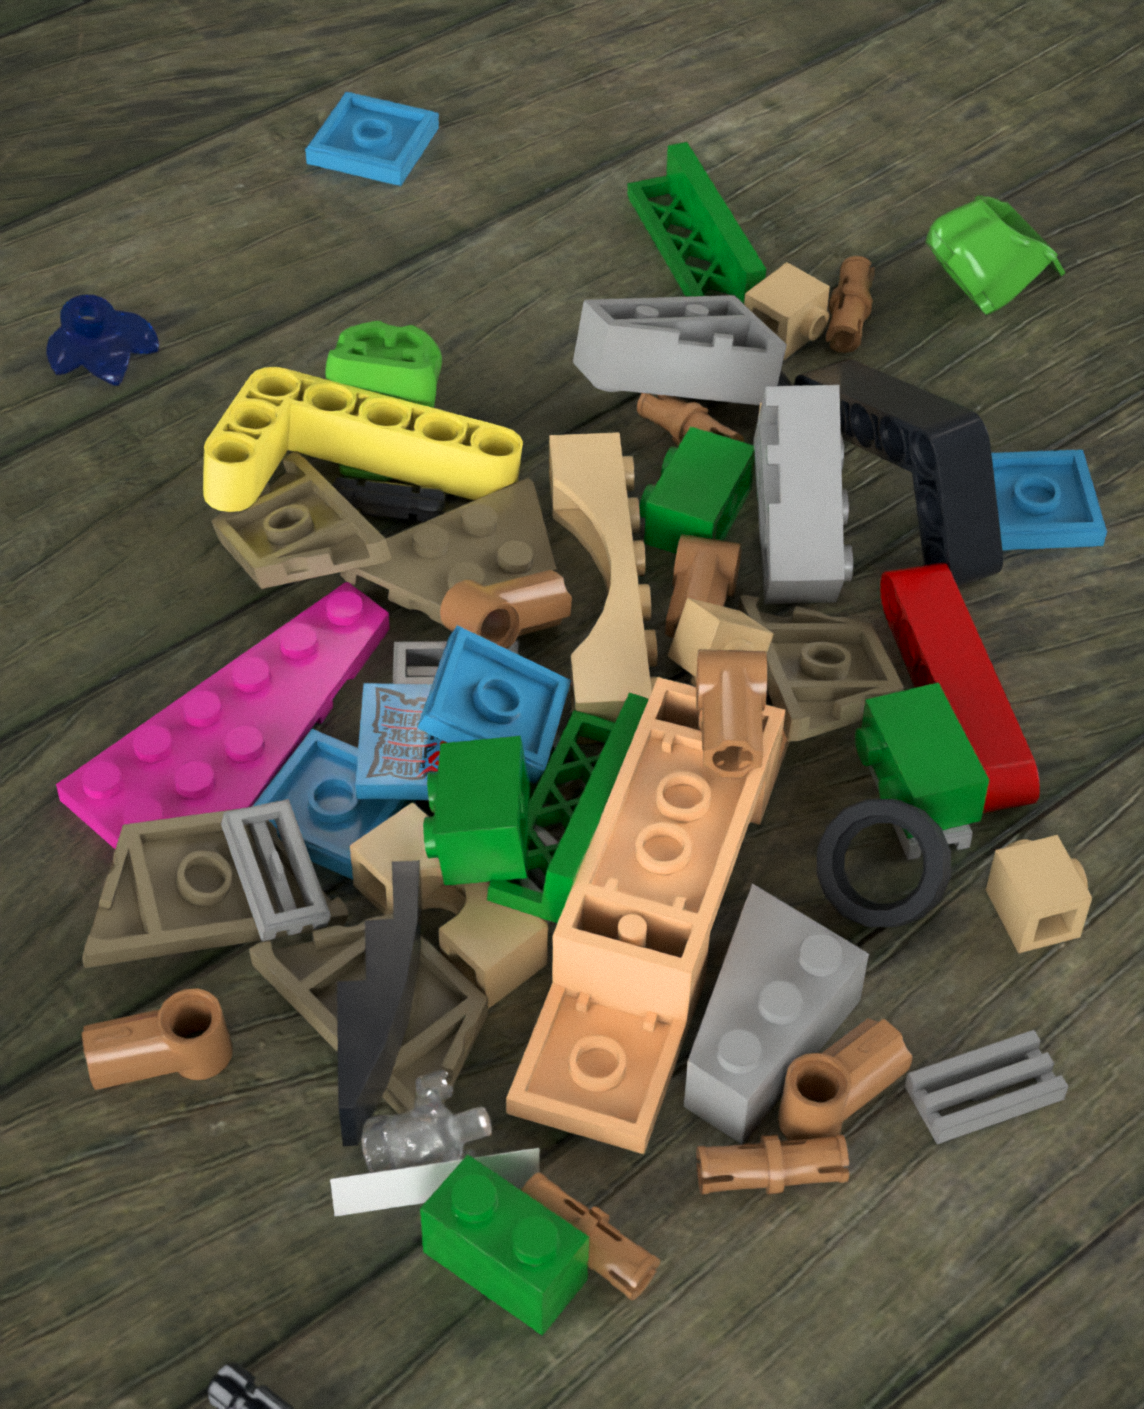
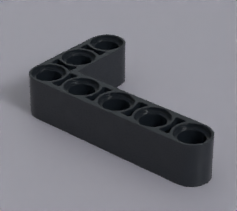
[794,359,1003,588]

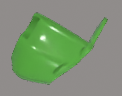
[925,195,1066,316]
[325,321,442,481]

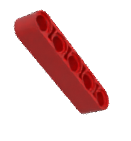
[880,563,1040,813]

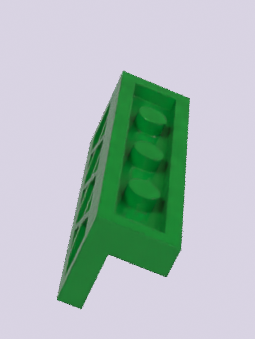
[627,142,766,304]
[487,692,649,924]

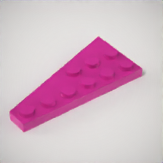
[56,581,390,849]

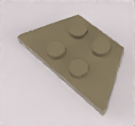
[211,451,392,589]
[340,477,556,625]
[738,595,904,742]
[82,808,349,968]
[249,913,488,1138]

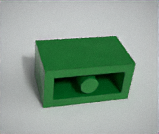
[639,426,755,554]
[855,682,989,839]
[423,736,531,886]
[420,1154,589,1336]

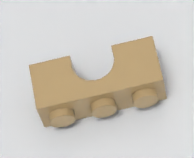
[350,802,549,1009]

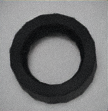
[817,799,951,927]

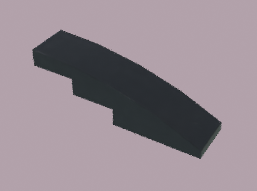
[337,860,422,1146]

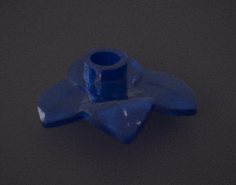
[46,294,159,386]

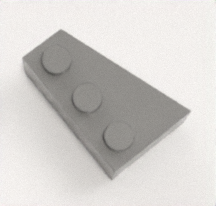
[573,295,787,405]
[753,385,853,604]
[684,884,869,1144]

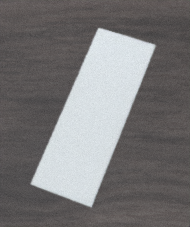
[330,1148,540,1216]

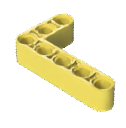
[203,367,523,512]

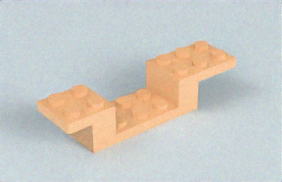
[506,677,789,1154]

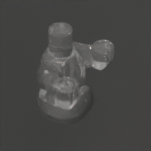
[361,1070,491,1173]

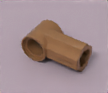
[665,534,742,638]
[440,570,572,649]
[696,649,767,778]
[82,988,233,1090]
[778,1018,912,1140]

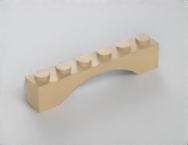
[549,432,661,744]

